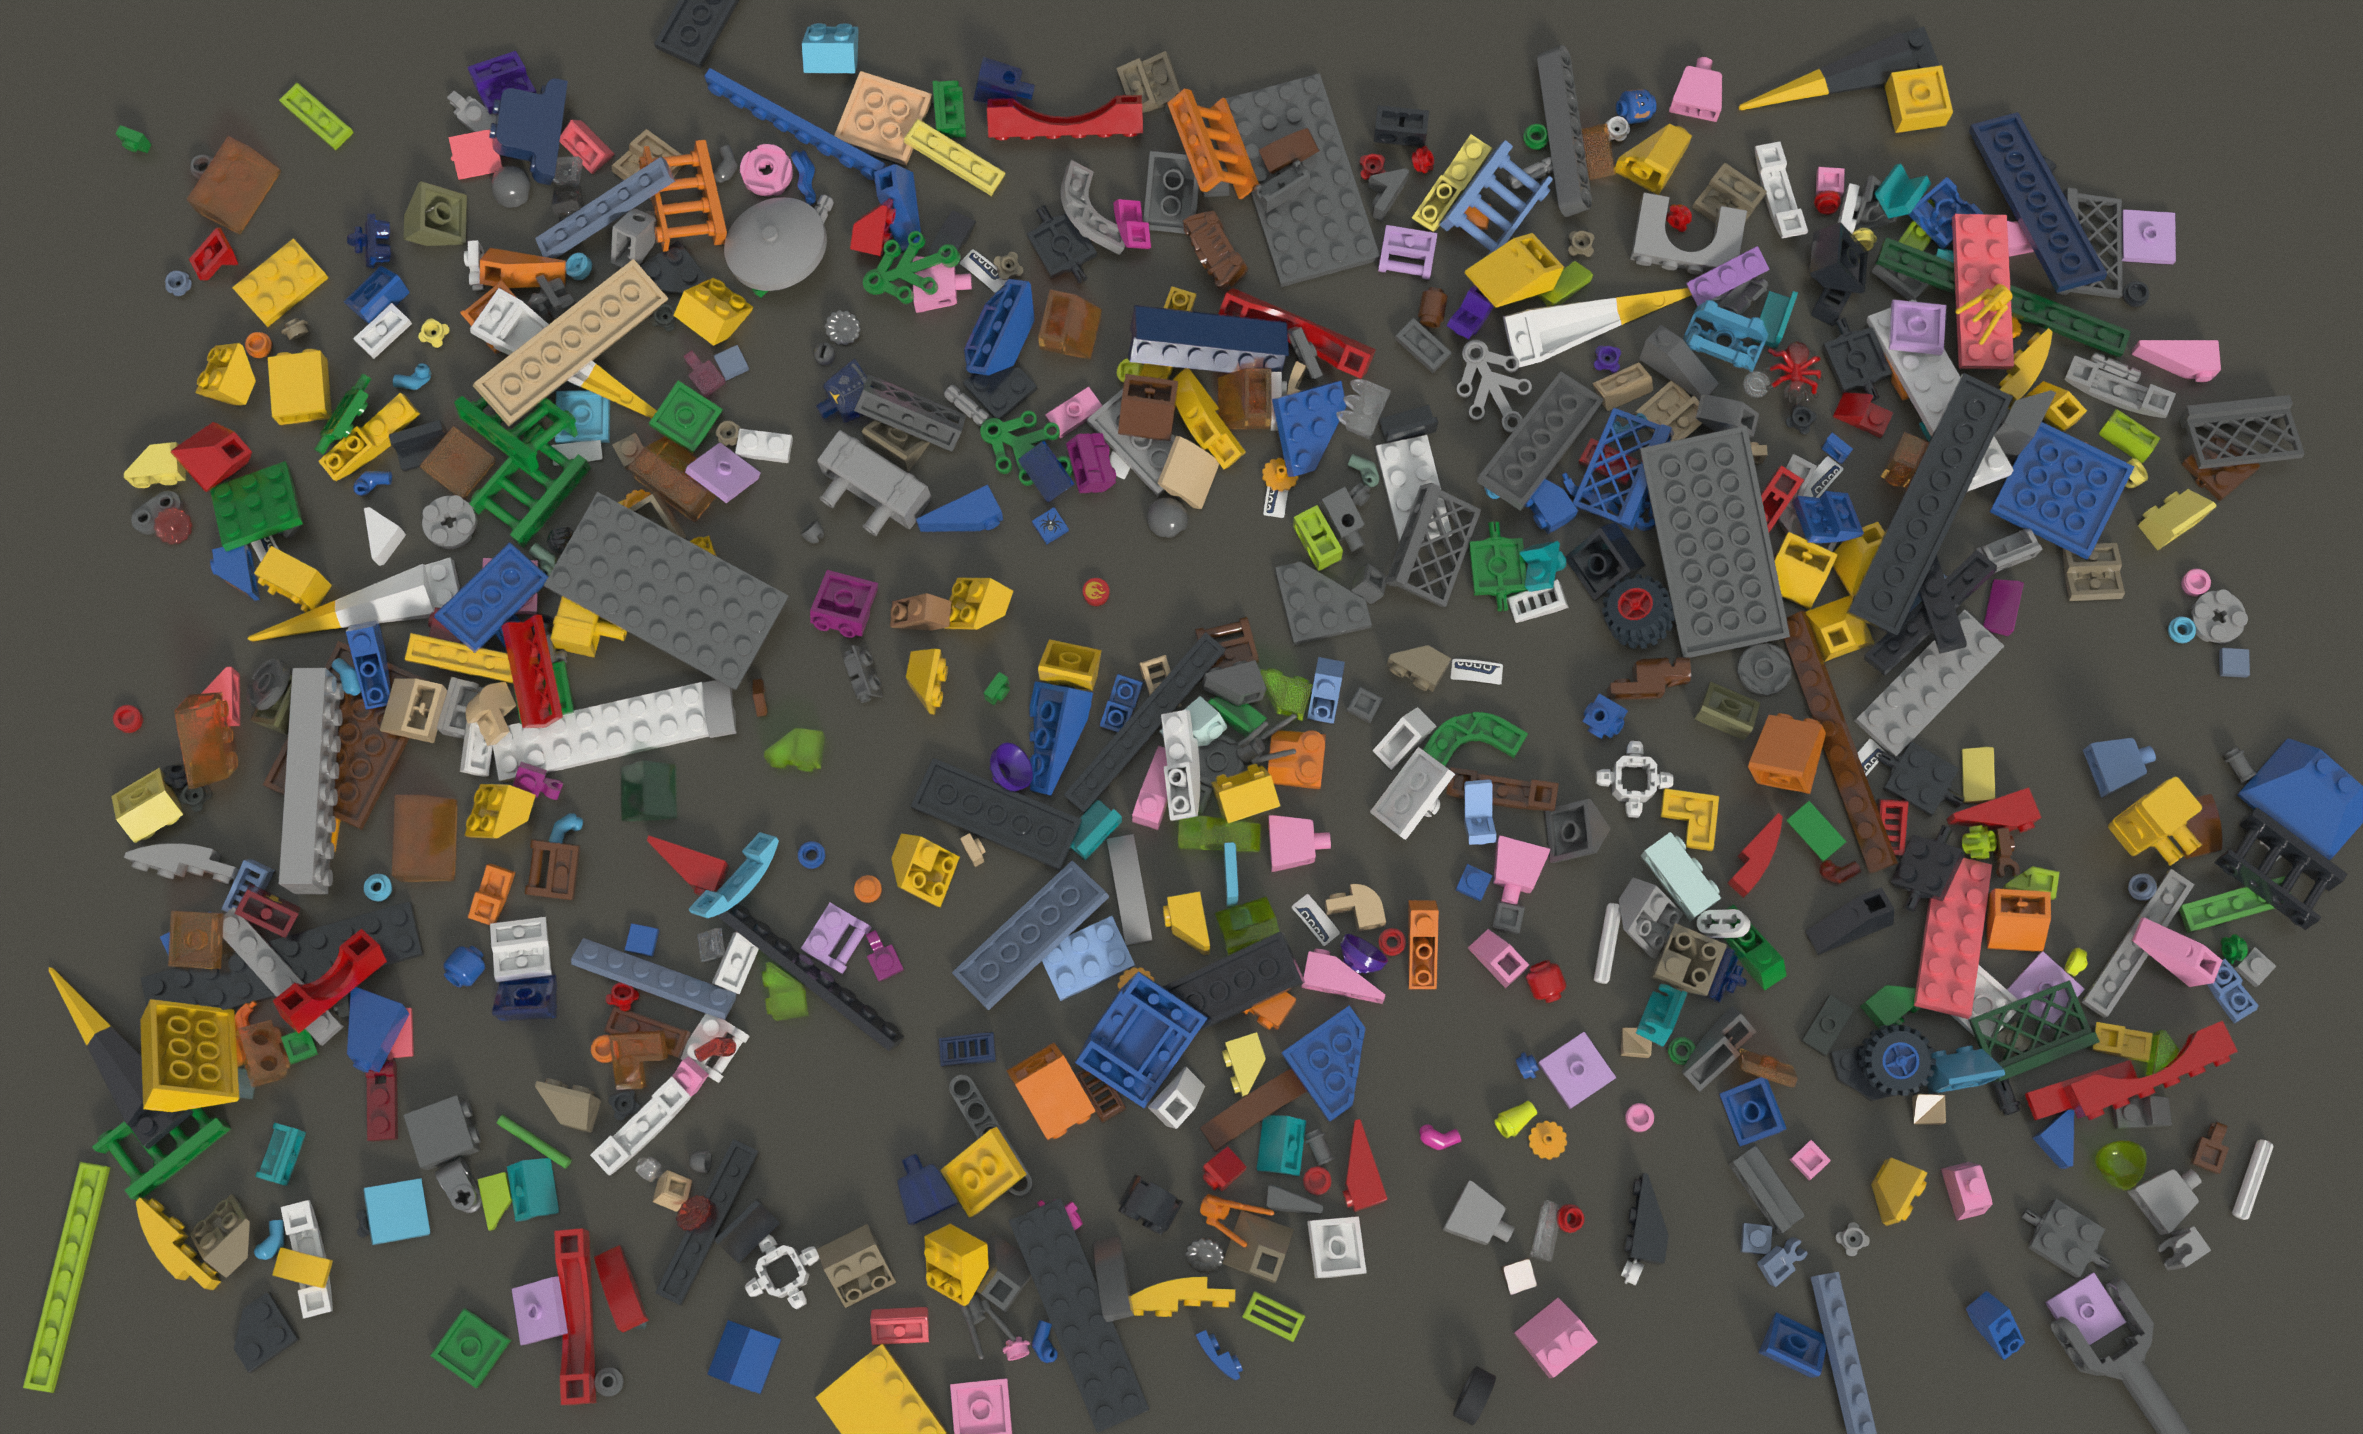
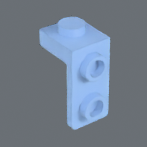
[1464,780,1496,845]

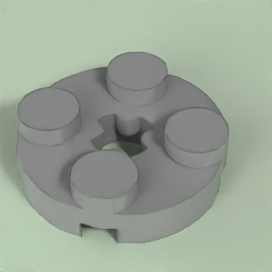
[422,495,478,549]
[2190,589,2248,644]

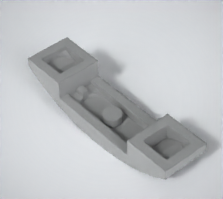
[2064,356,2176,418]
[1107,834,1153,946]

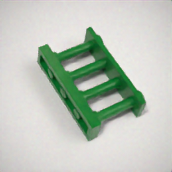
[454,396,578,473]
[469,424,592,549]
[92,1107,231,1200]

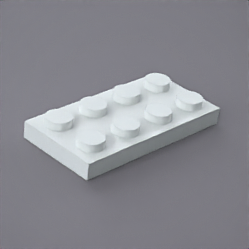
[1375,435,1452,543]

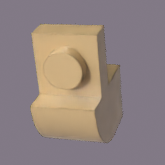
[465,682,516,746]
[1324,884,1386,932]

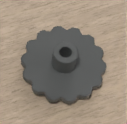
[824,310,861,346]
[1185,1238,1225,1273]

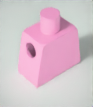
[1669,57,1722,122]
[912,256,972,313]
[1268,815,1331,872]
[1493,836,1550,905]
[1941,1162,1992,1221]

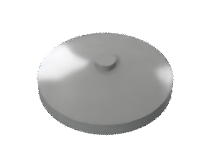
[724,197,827,291]

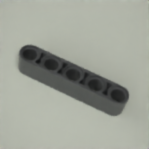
[949,1075,1033,1198]

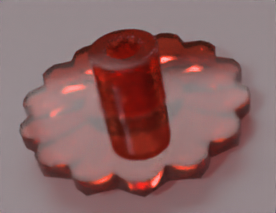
[153,508,192,544]
[676,1195,712,1231]

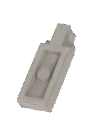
[447,91,496,132]

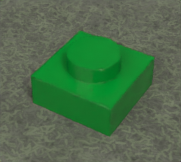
[116,125,152,153]
[984,672,1010,705]
[281,1029,318,1065]

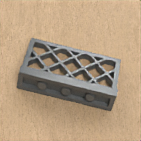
[2056,188,2123,298]
[2179,395,2305,469]
[1385,483,1481,607]

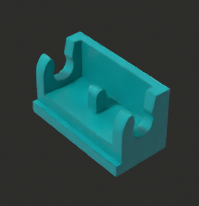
[1636,984,1687,1047]
[255,1123,306,1186]

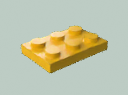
[232,239,328,327]
[940,1127,1027,1218]

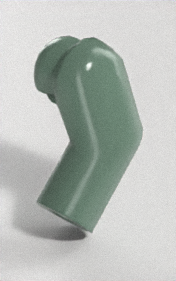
[1348,454,1379,487]
[529,543,557,576]

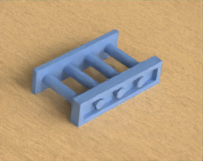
[1439,140,1553,256]

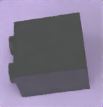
[404,1095,481,1171]

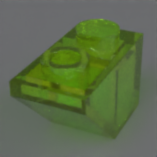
[1260,668,1313,721]
[764,728,825,771]
[762,962,809,1021]

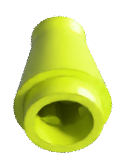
[1494,1101,1537,1138]

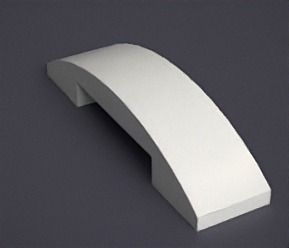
[1755,142,1808,238]
[590,1077,691,1176]
[281,1200,333,1318]

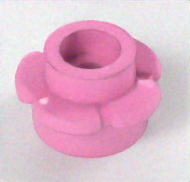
[1002,1337,1030,1361]

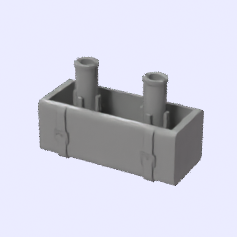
[817,430,932,536]

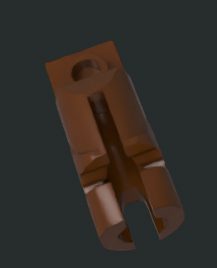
[1607,657,1691,700]

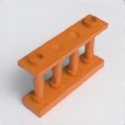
[1167,88,1259,199]
[639,140,727,252]

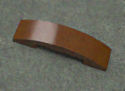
[1446,767,1559,811]
[1200,1069,1307,1151]

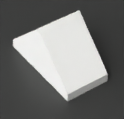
[364,507,406,566]

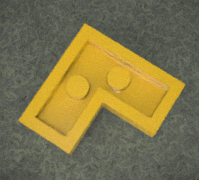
[1661,789,1719,851]

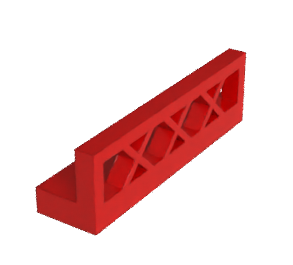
[502,615,563,728]

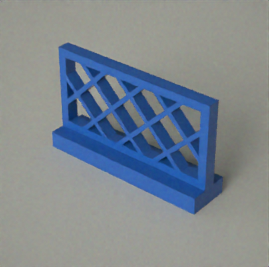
[1573,408,1674,531]

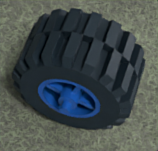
[1858,1024,1936,1096]

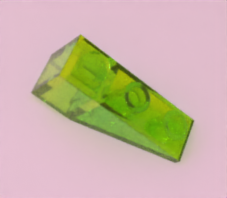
[1178,816,1261,852]

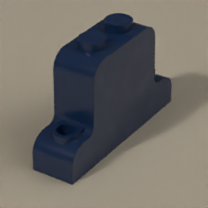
[489,78,568,185]

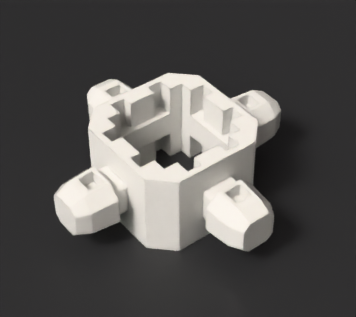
[1596,741,1673,818]
[744,1234,819,1309]

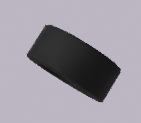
[1453,1366,1496,1426]

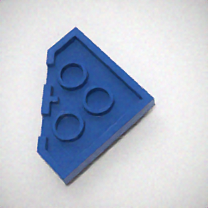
[1272,381,1347,477]
[1281,1005,1365,1122]

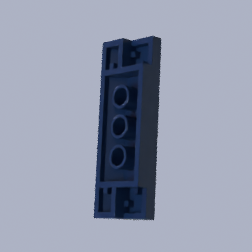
[1128,305,1289,377]

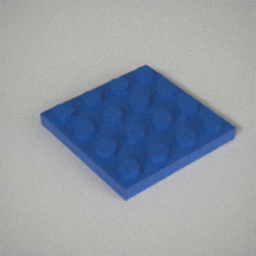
[1989,422,2134,559]

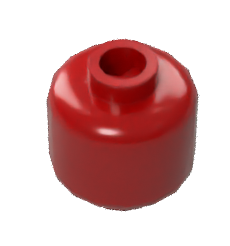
[1526,960,1567,1003]

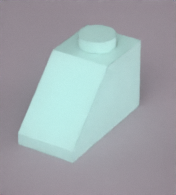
[1160,696,1227,746]

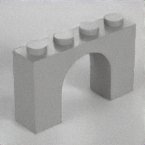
[1630,193,1747,275]

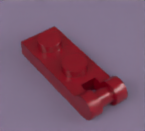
[365,1061,398,1141]

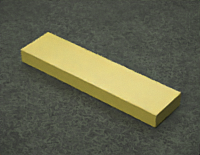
[904,118,1005,196]

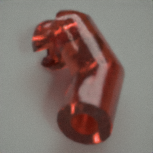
[1819,860,1861,884]
[694,1037,736,1062]

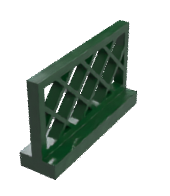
[1968,980,2099,1083]

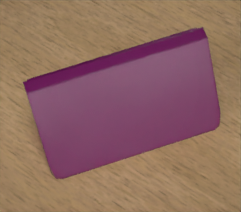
[1983,579,2024,636]

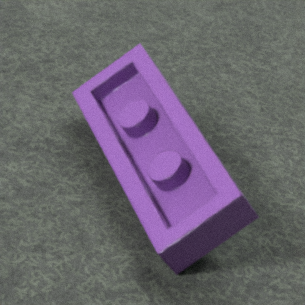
[1686,246,1770,306]

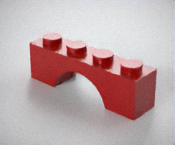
[273,929,387,1034]

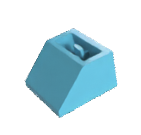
[802,23,859,73]

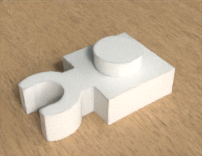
[464,240,484,291]

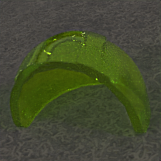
[2095,1141,2147,1190]

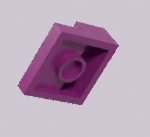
[810,570,878,638]

